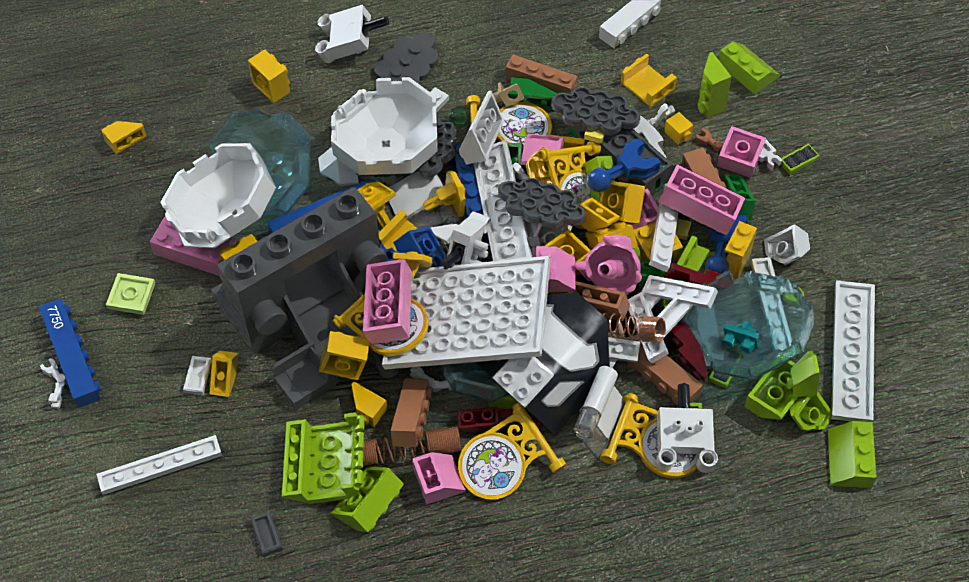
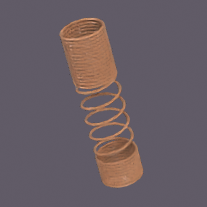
[600,312,666,343]
[361,426,461,467]

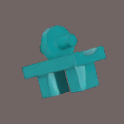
[723,321,760,354]

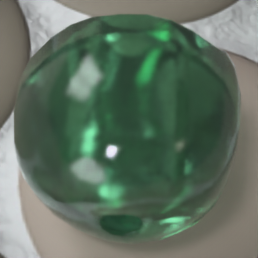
[449,106,468,127]

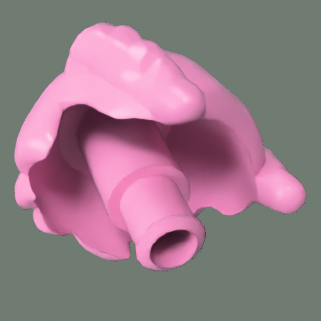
[575,235,642,295]

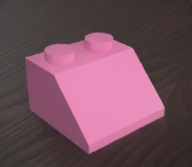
[717,126,766,178]
[536,246,576,292]

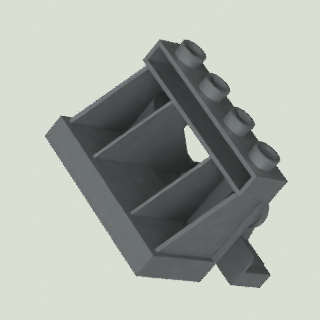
[211,187,400,411]

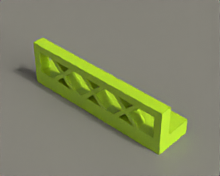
[659,236,710,307]

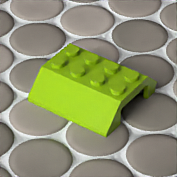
[282,412,365,504]

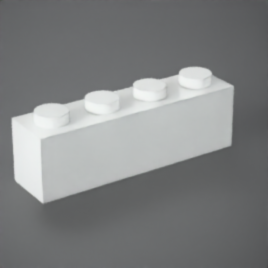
[599,0,661,48]

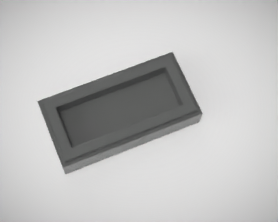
[250,511,283,557]

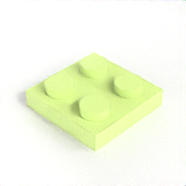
[106,273,155,315]

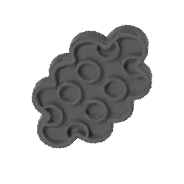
[374,33,438,85]
[551,87,640,135]
[414,118,458,178]
[498,178,586,229]

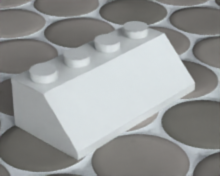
[459,91,504,164]

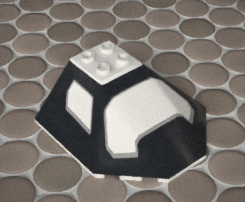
[476,292,610,435]

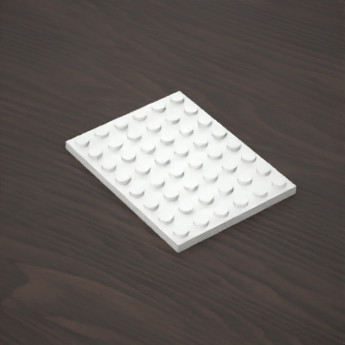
[382,256,551,369]

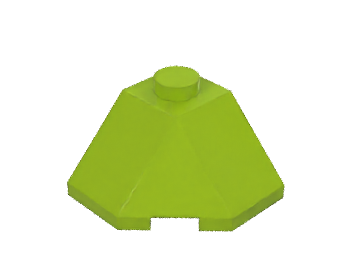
[787,351,820,397]
[789,391,832,430]

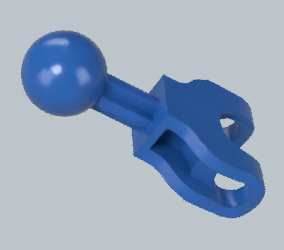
[587,138,662,192]
[704,215,748,275]

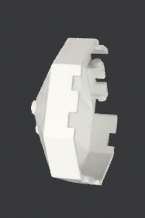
[331,77,438,175]
[161,143,276,248]

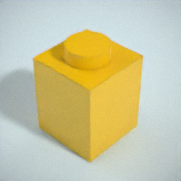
[664,112,693,145]

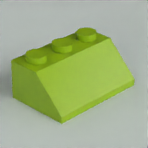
[719,42,780,94]
[697,52,732,118]
[744,354,798,420]
[827,421,876,488]
[331,466,404,532]

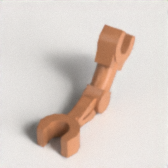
[695,128,725,152]

